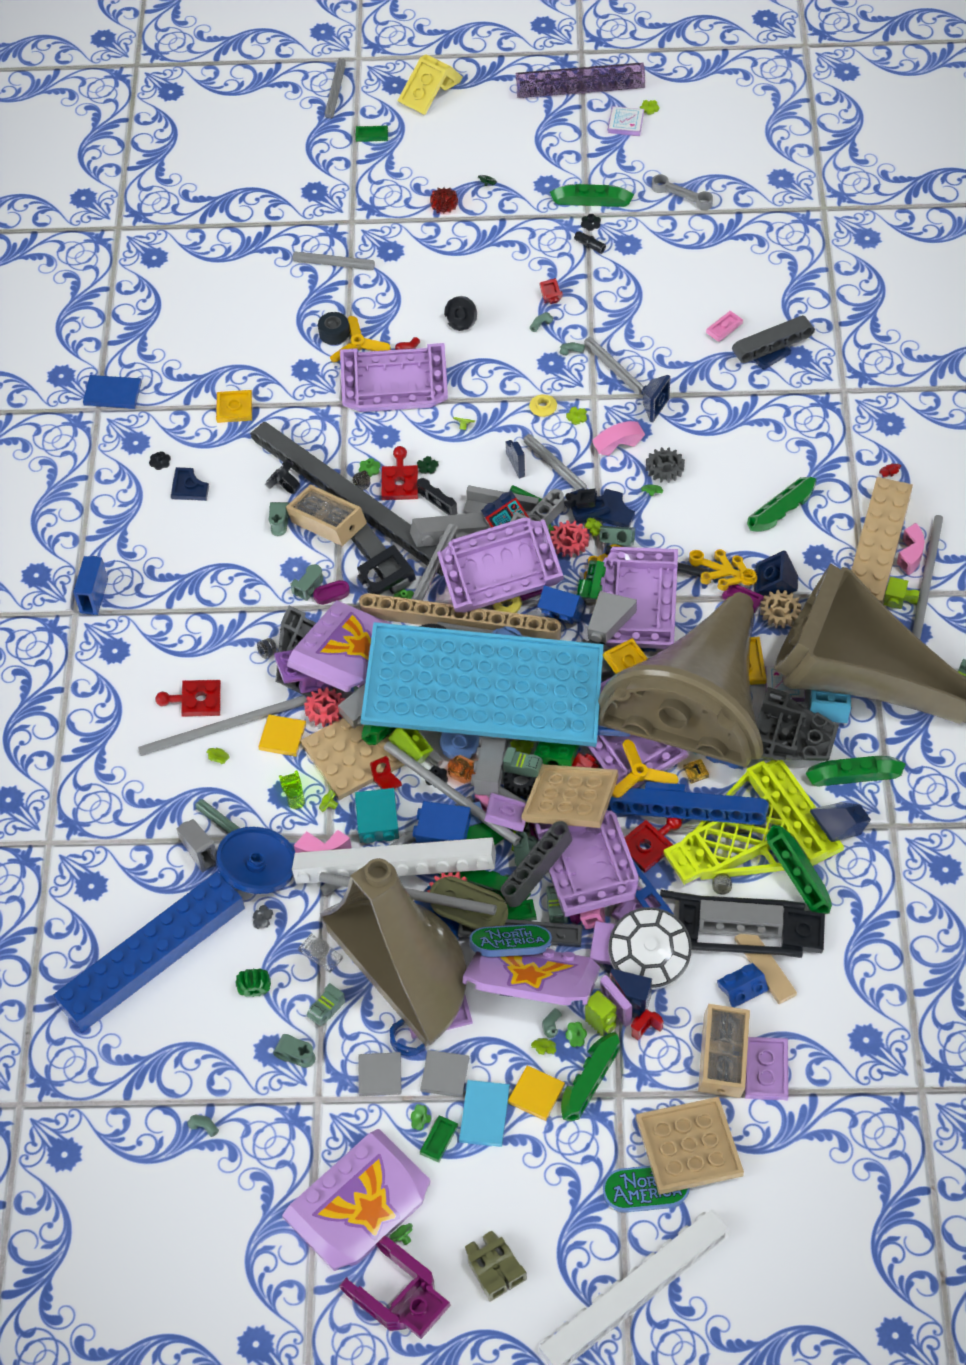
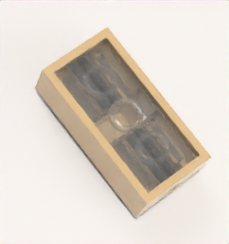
[286,484,367,546]
[698,1004,750,1098]

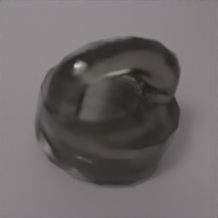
[352,470,371,490]
[257,638,277,659]
[712,874,732,895]

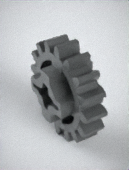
[646,447,685,483]

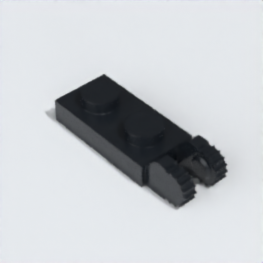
[417,478,458,515]

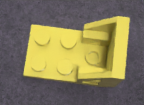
[397,54,463,115]

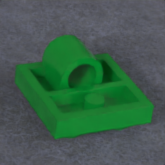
[576,560,606,599]
[534,741,580,766]

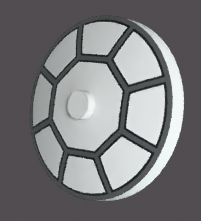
[608,907,692,990]

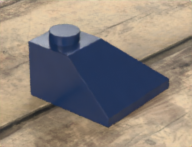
[641,375,671,423]
[754,550,798,596]
[810,802,871,842]

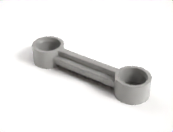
[652,174,713,210]

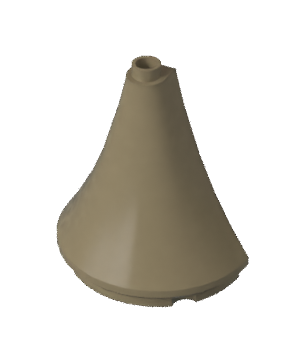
[774,563,966,725]
[598,592,763,768]
[320,858,466,1046]

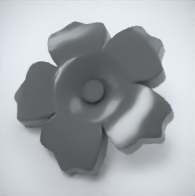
[252,905,274,929]

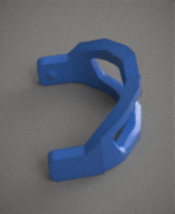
[390,1019,426,1057]

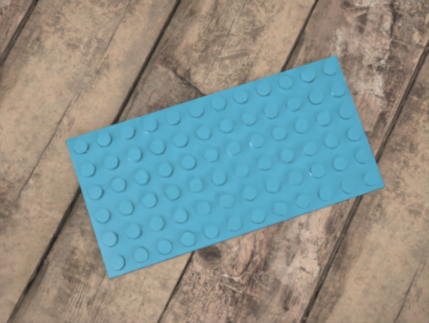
[361,622,603,747]

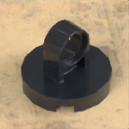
[444,295,477,331]
[265,458,300,494]

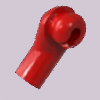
[395,337,420,350]

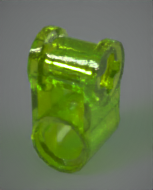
[278,770,305,809]

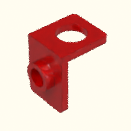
[370,756,402,789]

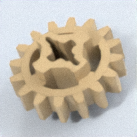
[760,590,801,628]

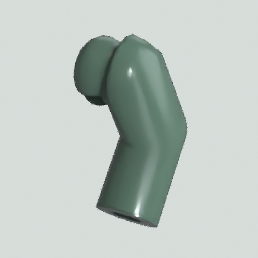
[559,342,585,356]
[187,1114,219,1137]

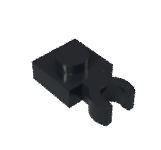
[564,488,597,509]

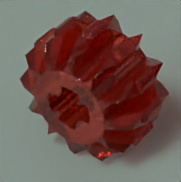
[430,186,458,214]

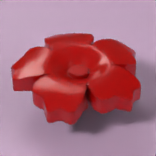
[879,463,901,477]

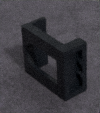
[357,545,416,595]

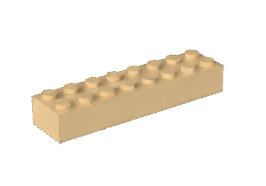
[851,477,913,604]

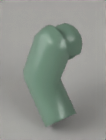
[529,312,554,332]
[542,1008,562,1038]

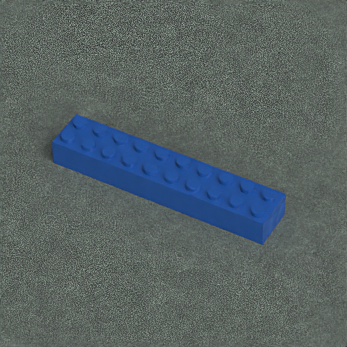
[53,871,245,1033]

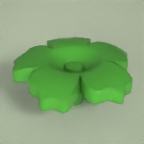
[641,484,664,496]

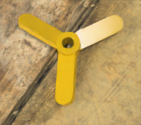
[330,316,391,362]
[612,739,679,798]

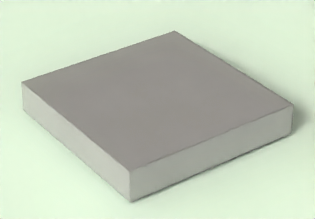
[420,1050,470,1098]
[358,1052,402,1096]

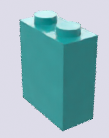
[355,788,399,844]

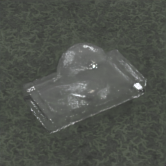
[298,933,343,973]

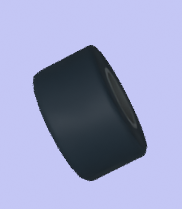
[317,312,350,345]

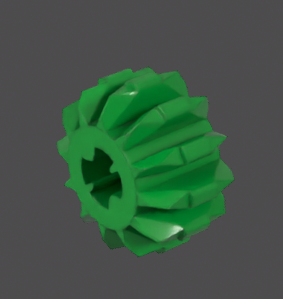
[235,968,271,997]

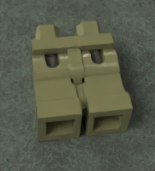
[465,1230,527,1302]

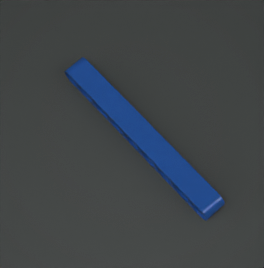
[607,788,769,825]

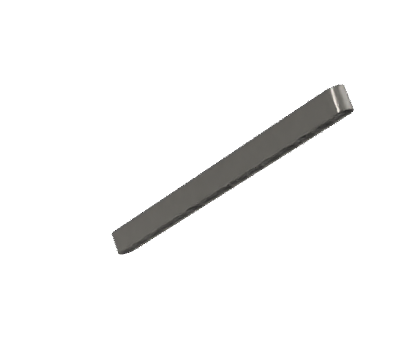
[250,422,444,576]

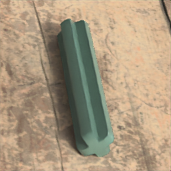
[195,799,240,834]

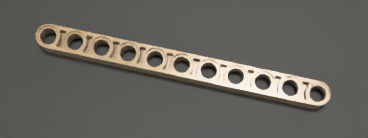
[359,593,561,640]

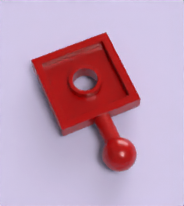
[381,446,418,500]
[155,680,221,717]
[624,818,682,873]

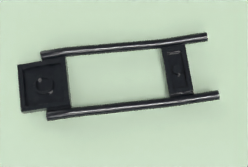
[660,890,825,958]

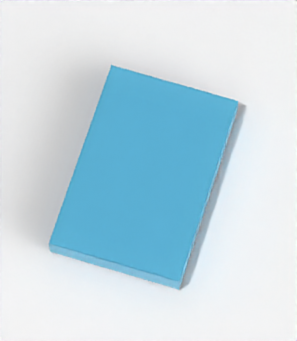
[459,1080,510,1147]

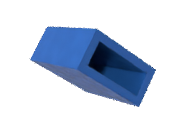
[73,556,108,615]
[413,801,471,843]

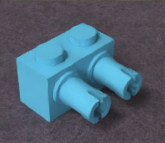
[808,690,851,723]

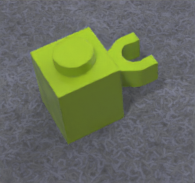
[883,576,920,609]

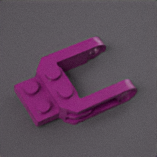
[339,1236,451,1339]

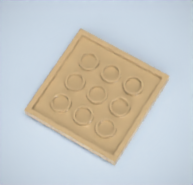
[300,718,405,800]
[522,764,619,828]
[636,1097,744,1194]

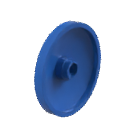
[216,827,295,894]

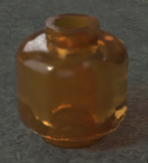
[448,755,476,784]

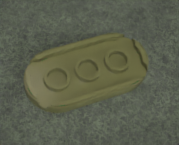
[430,876,508,930]

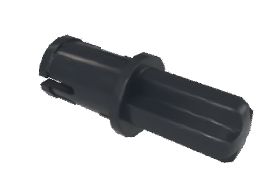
[574,231,606,254]

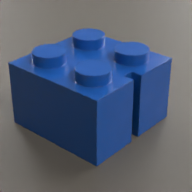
[537,585,586,625]

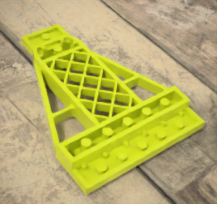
[664,760,844,885]

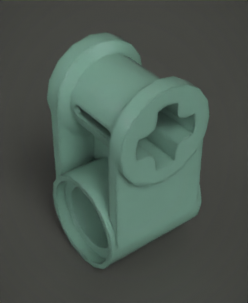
[268,502,290,536]
[513,831,538,867]
[273,1034,316,1068]

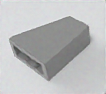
[587,591,637,643]
[176,819,217,872]

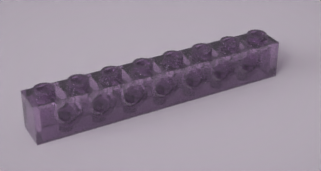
[515,62,645,98]

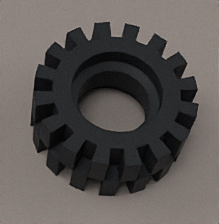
[503,772,537,799]

